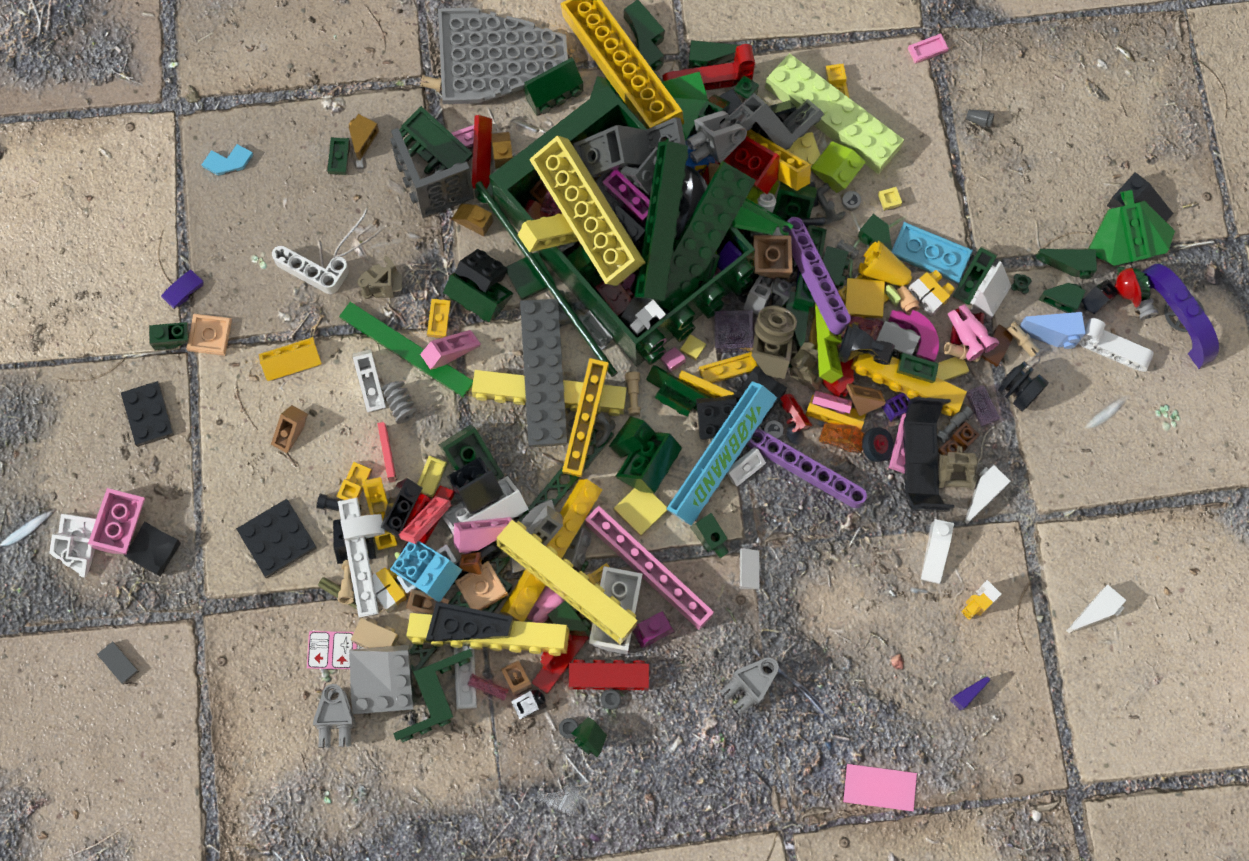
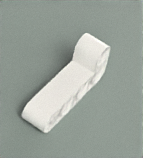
[272,246,349,294]
[1078,318,1154,372]

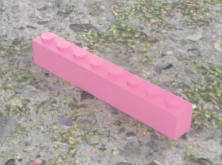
[585,506,714,630]

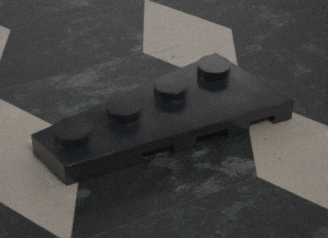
[426,602,514,642]

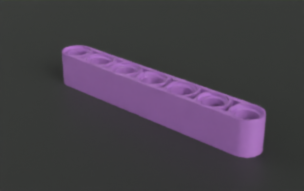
[782,217,851,335]
[747,429,867,508]

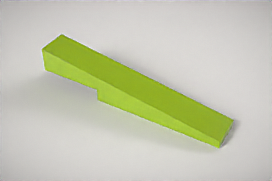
[815,302,843,384]

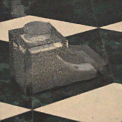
[536,784,584,818]

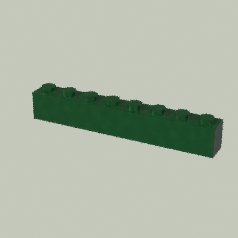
[635,141,688,301]

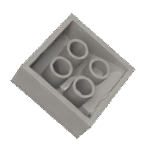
[349,645,415,714]

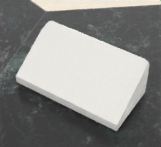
[740,548,759,590]

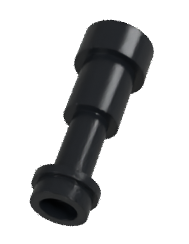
[316,493,362,512]

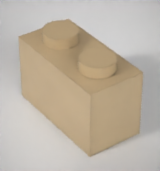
[351,618,399,648]

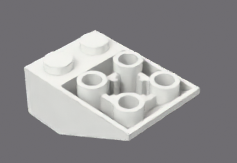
[970,261,1011,322]

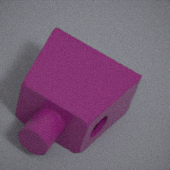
[633,611,675,649]

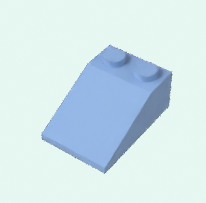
[1019,312,1085,349]

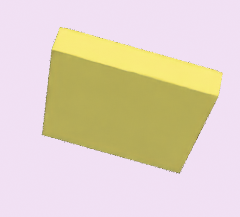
[613,488,668,536]

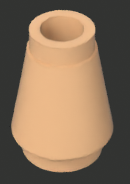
[897,286,920,315]

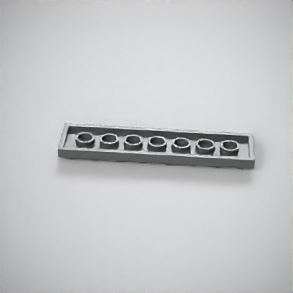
[520,299,567,448]

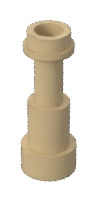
[625,372,641,416]
[338,560,354,604]

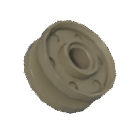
[754,306,797,345]

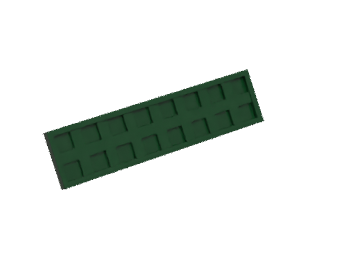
[650,161,756,311]

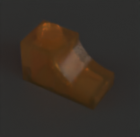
[819,423,864,453]

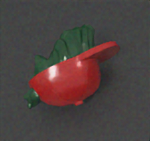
[1115,266,1151,308]

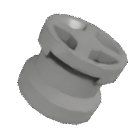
[1136,299,1159,320]

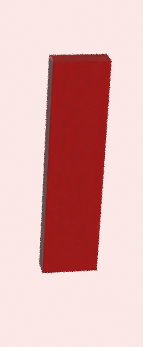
[472,115,492,189]

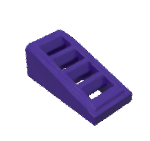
[882,393,910,422]
[950,676,990,711]

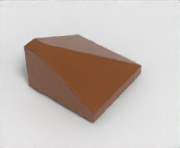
[459,552,482,575]

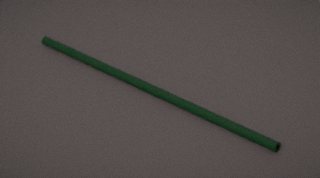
[475,181,618,377]

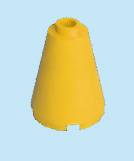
[858,241,912,287]

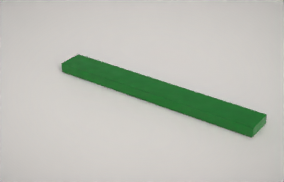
[339,302,473,398]

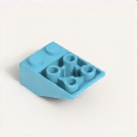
[390,541,462,602]

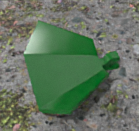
[662,71,708,142]
[1088,190,1175,266]
[732,198,794,236]

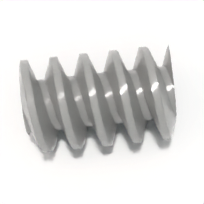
[381,381,417,424]

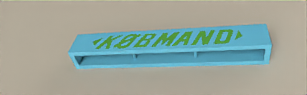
[666,381,777,526]

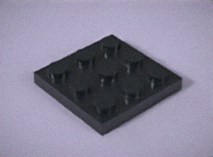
[236,498,317,578]

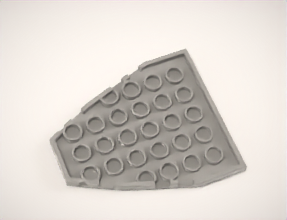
[438,8,568,104]

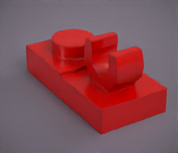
[780,394,813,432]

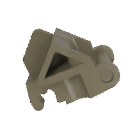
[357,256,402,299]
[789,342,823,392]
[939,446,978,490]

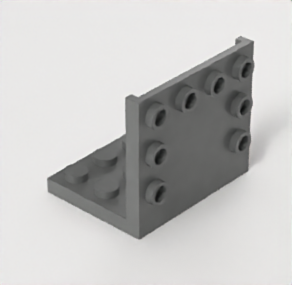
[390,128,474,218]

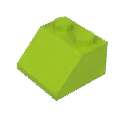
[811,141,866,193]

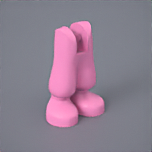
[948,304,999,361]
[527,586,565,623]

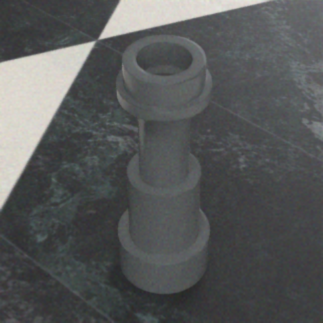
[937,404,974,443]

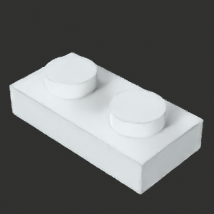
[727,447,766,486]

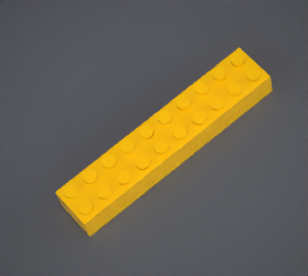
[560,0,684,129]

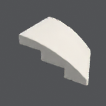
[49,513,96,577]

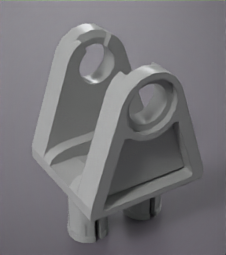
[686,111,747,164]
[719,657,779,716]
[313,684,356,748]

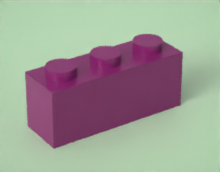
[603,169,650,228]

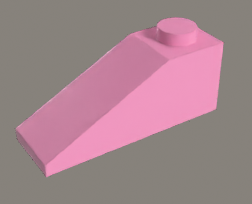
[420,330,481,370]
[454,517,512,554]

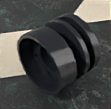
[998,361,1049,412]

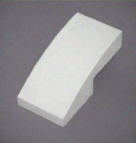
[340,514,385,541]

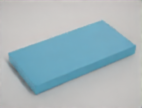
[891,222,973,284]

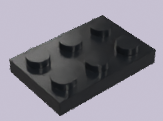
[121,381,174,447]

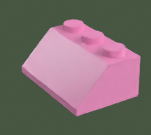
[88,488,145,554]

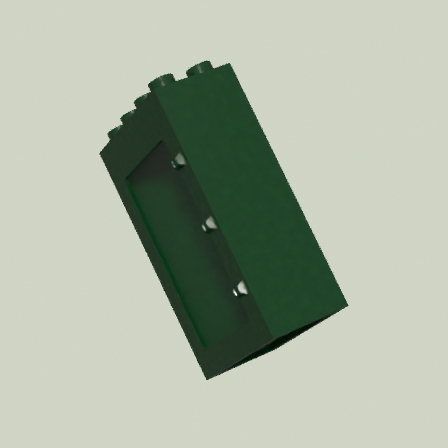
[489,85,755,367]

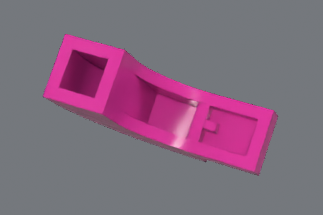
[888,310,939,362]

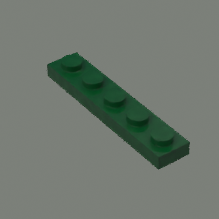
[794,225,827,307]

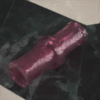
[467,673,509,701]

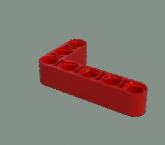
[662,44,755,91]

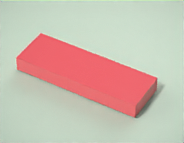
[377,422,397,483]
[399,496,452,544]

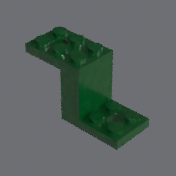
[393,649,473,743]

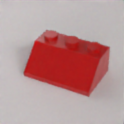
[718,136,780,194]

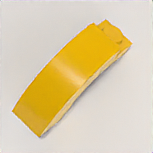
[362,477,397,550]

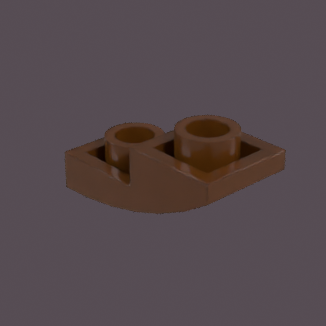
[981,324,1013,367]
[938,422,980,455]

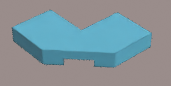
[202,144,253,176]

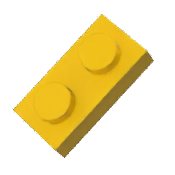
[427,299,451,338]

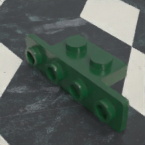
[646,365,710,417]

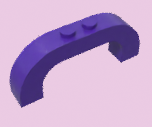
[1141,264,1219,369]

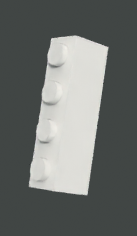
[442,476,529,537]
[589,566,642,655]

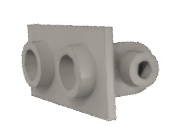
[578,310,614,350]
[565,528,591,570]

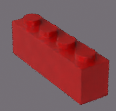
[569,660,649,691]

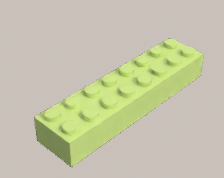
[765,53,904,174]

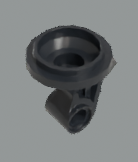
[838,322,895,365]

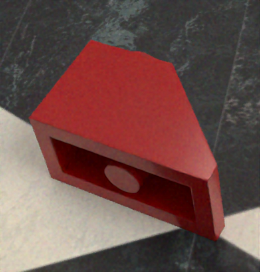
[822,359,854,397]

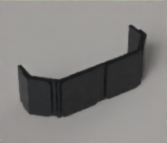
[903,397,954,512]

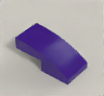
[161,270,204,309]

